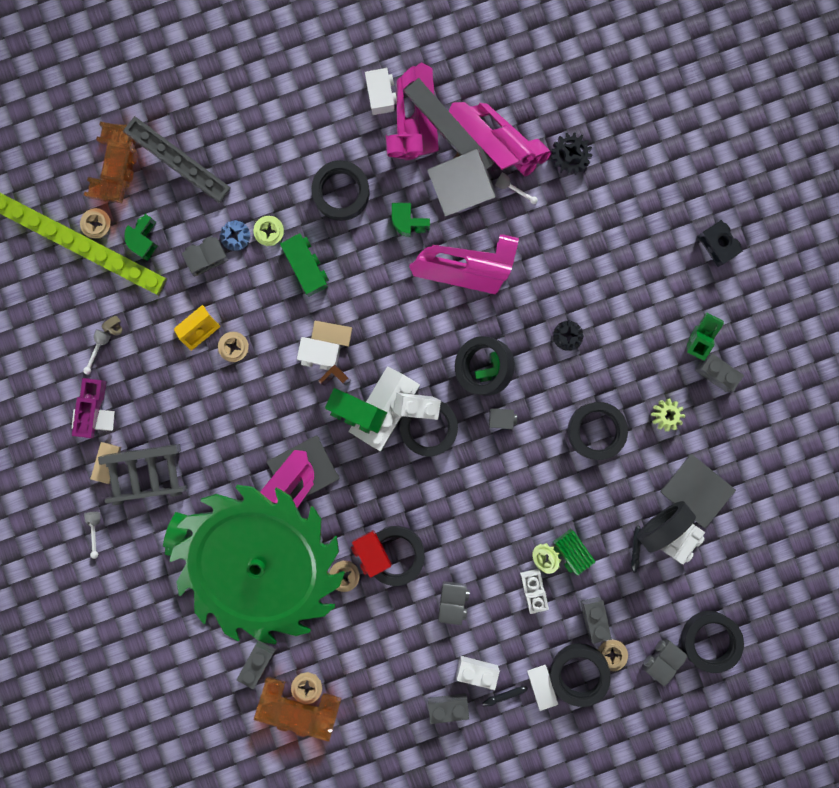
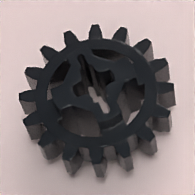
[551,132,593,175]

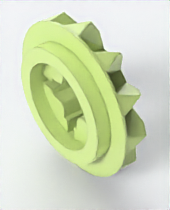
[253,216,284,246]
[532,543,561,574]

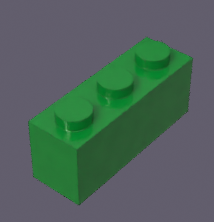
[280,233,329,297]
[324,388,388,434]

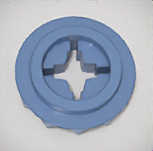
[219,220,250,251]

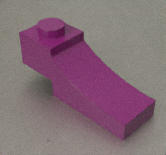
[72,378,107,438]

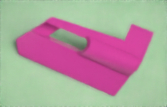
[386,62,439,160]
[449,102,551,176]
[409,234,519,294]
[260,450,314,508]

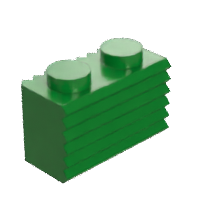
[552,529,596,575]

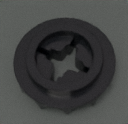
[553,320,584,351]

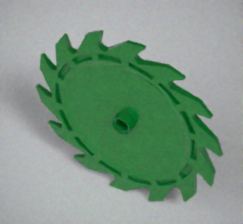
[169,485,345,644]

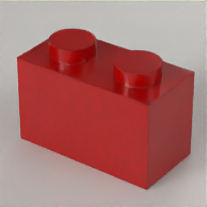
[351,530,392,578]

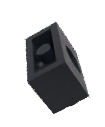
[697,220,743,267]

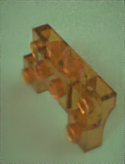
[84,121,138,204]
[254,677,342,742]

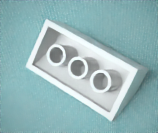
[348,366,420,451]

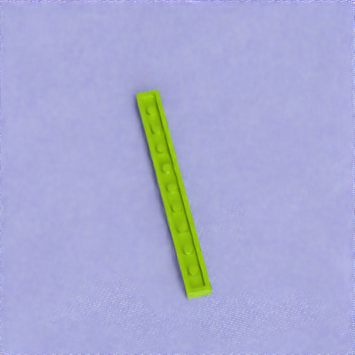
[0,193,167,296]

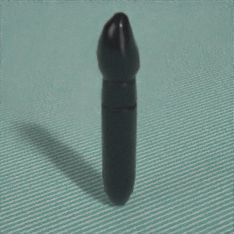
[631,525,641,573]
[483,686,528,706]

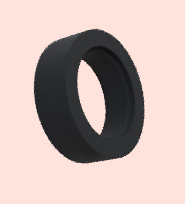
[311,160,370,221]
[455,336,515,396]
[400,401,458,457]
[567,402,628,460]
[637,501,696,552]
[374,526,425,586]
[681,611,744,673]
[551,643,610,707]

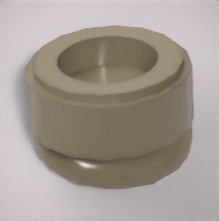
[101,316,122,336]

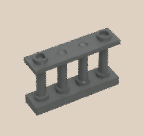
[98,444,187,505]

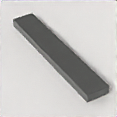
[404,78,494,170]
[123,116,231,204]

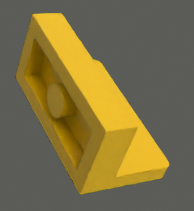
[174,305,220,351]

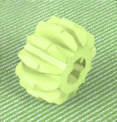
[651,399,685,432]

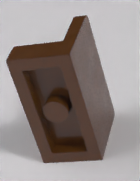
[318,364,351,386]

